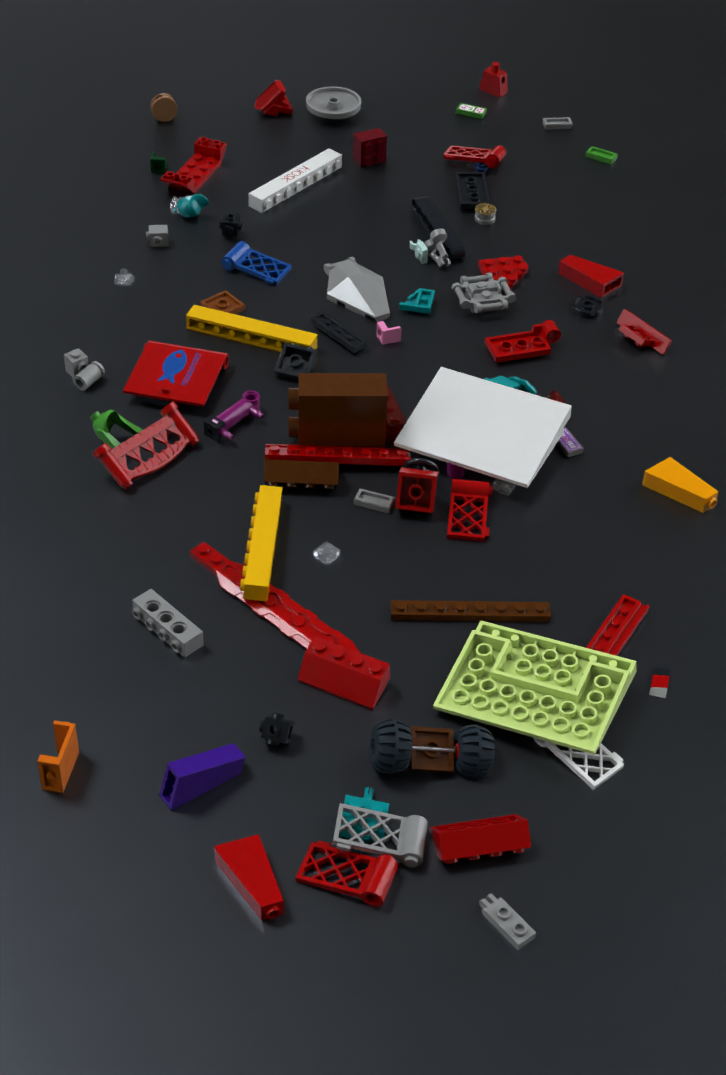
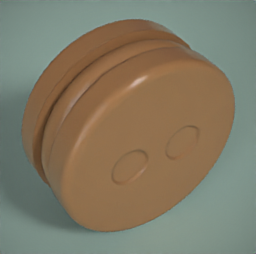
[150,93,178,122]

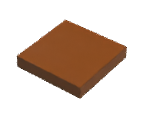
[200,290,246,314]

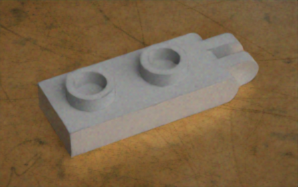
[479,893,536,950]

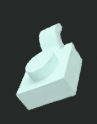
[409,240,428,264]

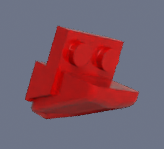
[254,80,293,116]

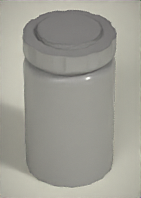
[73,361,105,391]

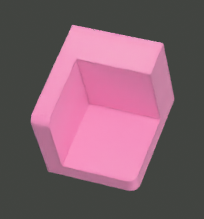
[376,321,402,345]

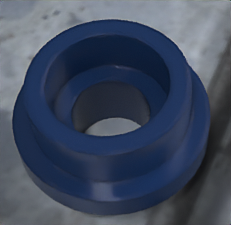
[474,162,488,173]

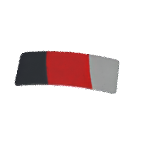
[649,667,670,698]

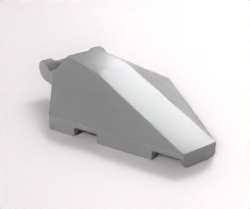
[324,256,390,322]

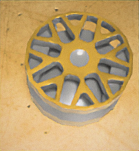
[475,203,496,225]

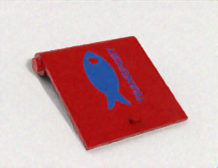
[123,340,229,407]

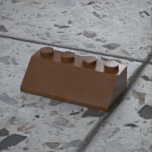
[264,459,339,489]

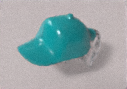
[170,194,209,218]

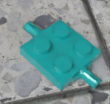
[339,787,390,854]

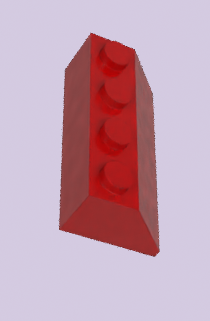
[298,636,391,710]
[429,814,531,863]

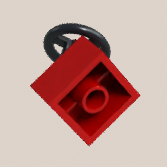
[395,458,439,513]

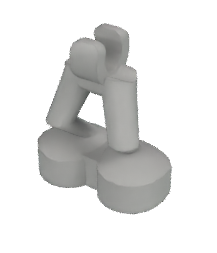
[424,229,451,267]

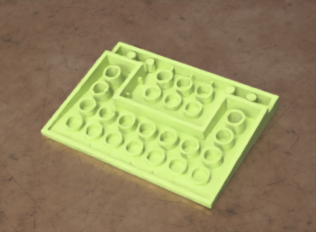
[433,621,636,755]

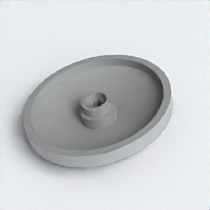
[306,86,361,119]

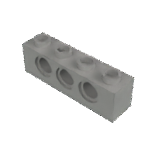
[132,589,204,658]

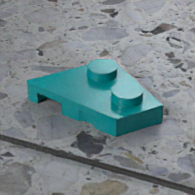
[399,288,435,314]

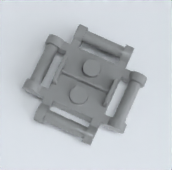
[451,273,516,313]

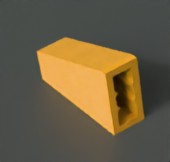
[642,457,719,513]

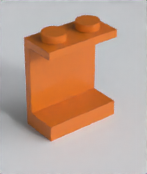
[37,720,79,793]

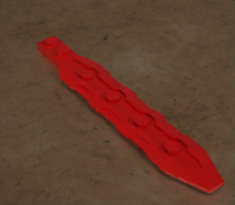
[190,542,360,653]

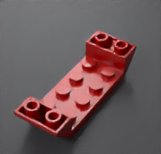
[160,137,227,194]

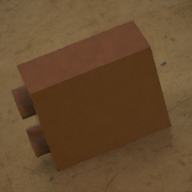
[289,373,388,448]

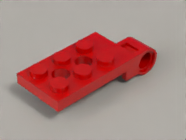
[485,320,561,363]

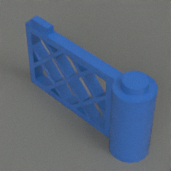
[221,241,292,285]

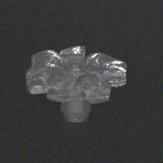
[114,269,135,286]

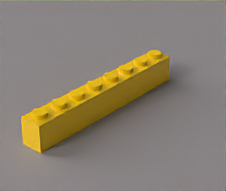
[186,305,318,352]
[240,485,283,601]

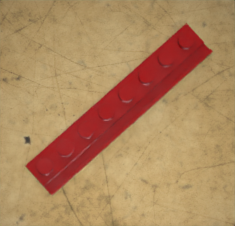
[265,444,411,466]
[586,594,650,656]

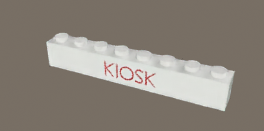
[249,149,342,213]

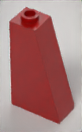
[558,255,624,298]
[214,834,284,921]

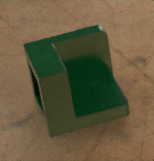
[150,151,168,173]

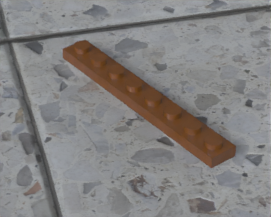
[390,600,551,622]

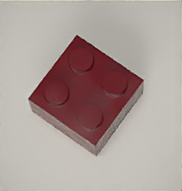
[353,128,387,168]

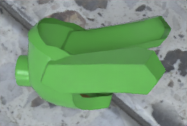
[90,410,143,449]

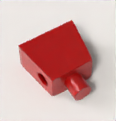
[479,62,508,98]

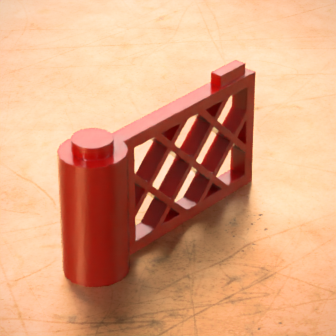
[443,145,506,168]
[447,479,493,542]
[295,840,398,907]

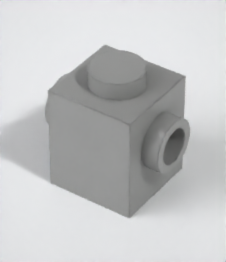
[146,225,169,247]
[64,348,89,377]

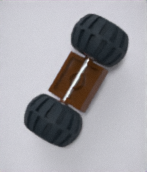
[369,719,495,778]

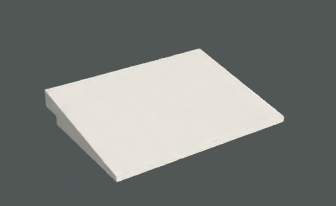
[394,367,572,488]

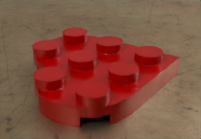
[478,255,528,291]

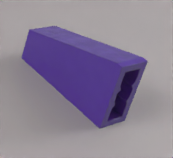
[159,743,246,810]

